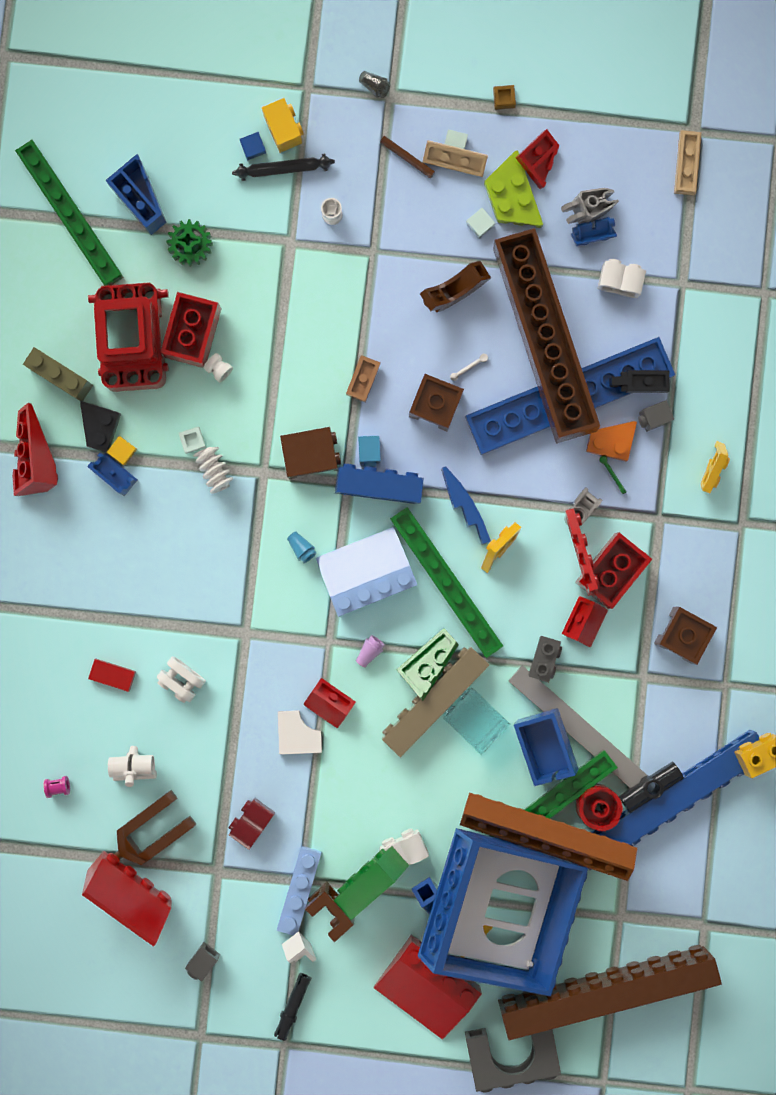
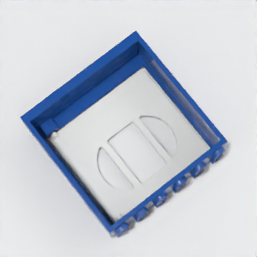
[418,828,588,996]

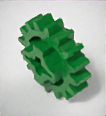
[166,219,213,267]

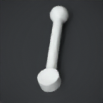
[450,353,488,381]

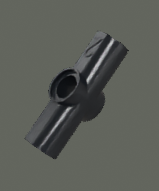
[619,761,684,813]

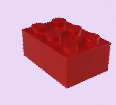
[160,292,222,368]
[575,532,652,609]

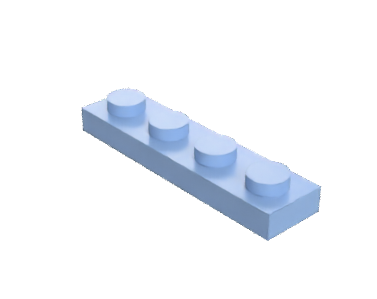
[277,846,322,935]

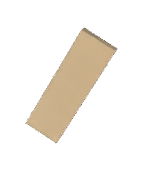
[674,130,702,196]
[423,140,488,177]

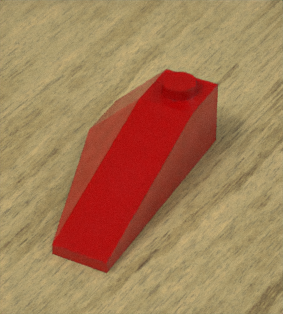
[12,403,58,496]

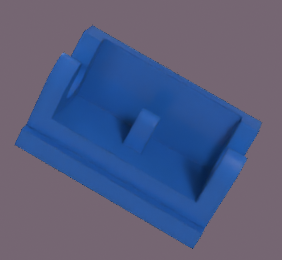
[87,453,138,496]

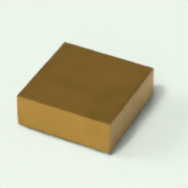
[493,85,516,110]

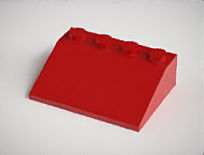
[82,851,172,947]
[373,934,482,1040]

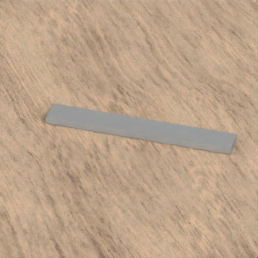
[508,665,648,788]

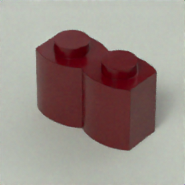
[228,798,275,850]

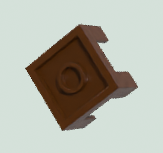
[409,374,464,432]
[654,607,717,665]
[305,882,355,942]

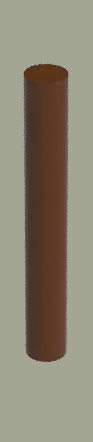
[380,136,435,179]

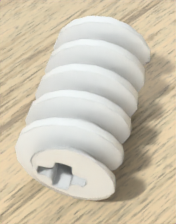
[193,447,233,494]

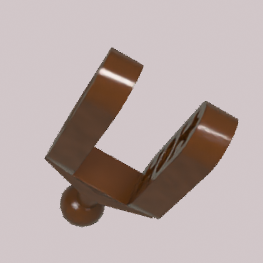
[114,790,196,865]

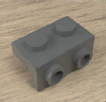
[528,636,562,683]

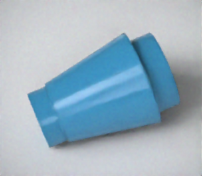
[287,531,316,563]

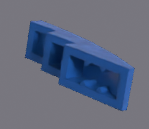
[441,466,491,545]

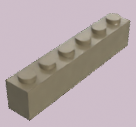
[382,647,489,758]

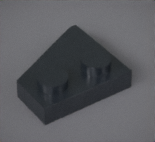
[80,401,121,453]

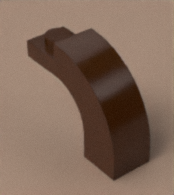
[420,261,491,313]

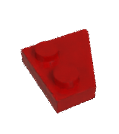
[515,129,560,189]

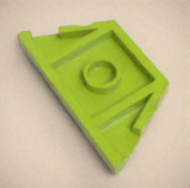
[484,150,543,228]

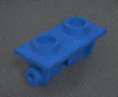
[571,217,617,246]

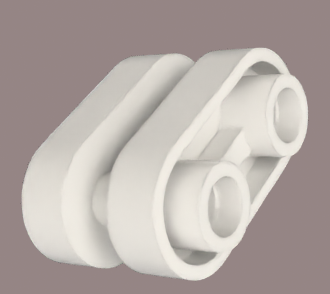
[157,656,206,703]

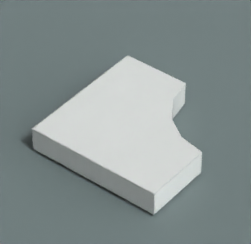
[278,710,322,754]

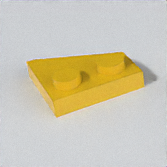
[701,441,730,493]
[481,522,521,573]

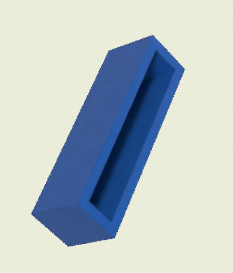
[335,464,424,504]

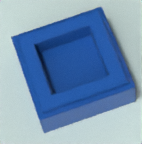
[239,132,266,161]

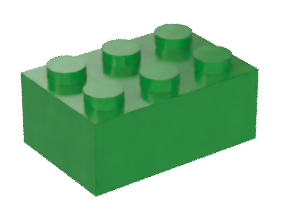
[334,846,409,920]

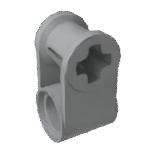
[564,487,603,525]

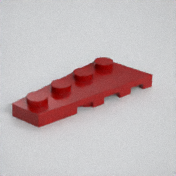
[565,508,600,596]

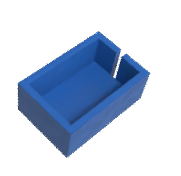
[514,708,579,786]

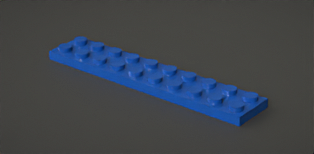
[465,337,675,455]

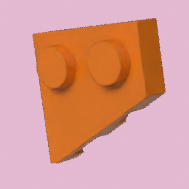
[586,421,637,462]

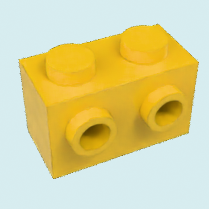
[261,98,304,153]
[734,733,776,778]

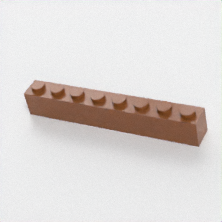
[460,792,637,881]

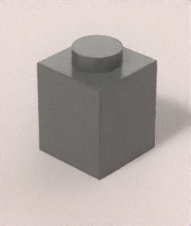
[638,400,674,432]
[185,942,221,982]

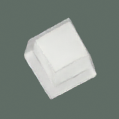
[282,932,316,963]

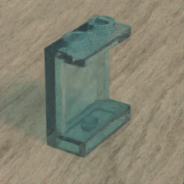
[443,687,510,755]

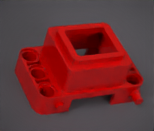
[88,282,169,392]

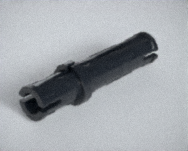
[274,973,312,1041]

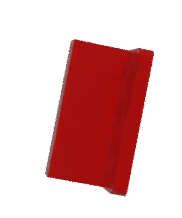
[562,596,608,647]
[303,678,356,728]

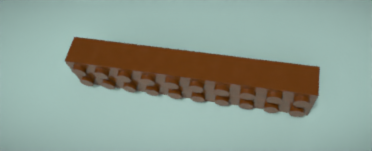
[493,228,600,444]
[498,945,722,1041]

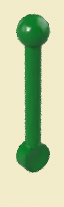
[599,456,627,494]

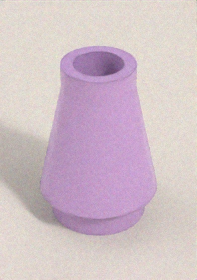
[355,635,385,668]

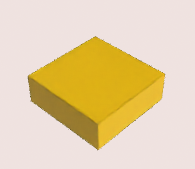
[107,436,137,465]

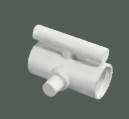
[108,746,157,787]

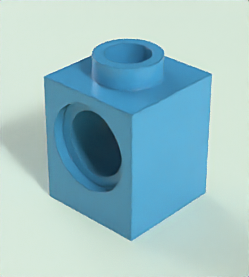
[358,436,381,467]

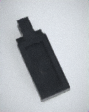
[609,370,670,393]

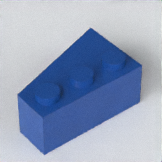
[105,153,167,235]

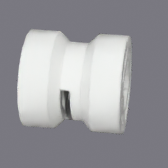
[321,198,343,225]
[203,353,233,383]

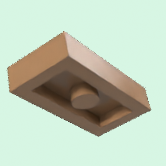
[346,355,381,403]

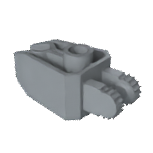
[561,188,619,224]

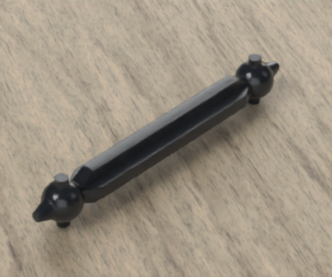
[232,153,335,181]

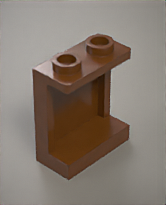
[280,427,341,479]

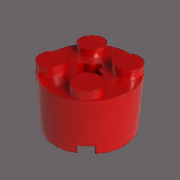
[575,784,623,831]

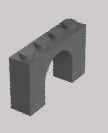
[465,1028,561,1093]

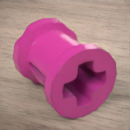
[44,776,70,798]

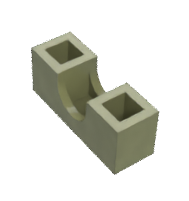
[22,347,93,402]

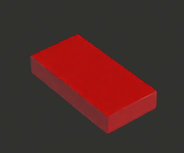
[88,658,136,692]

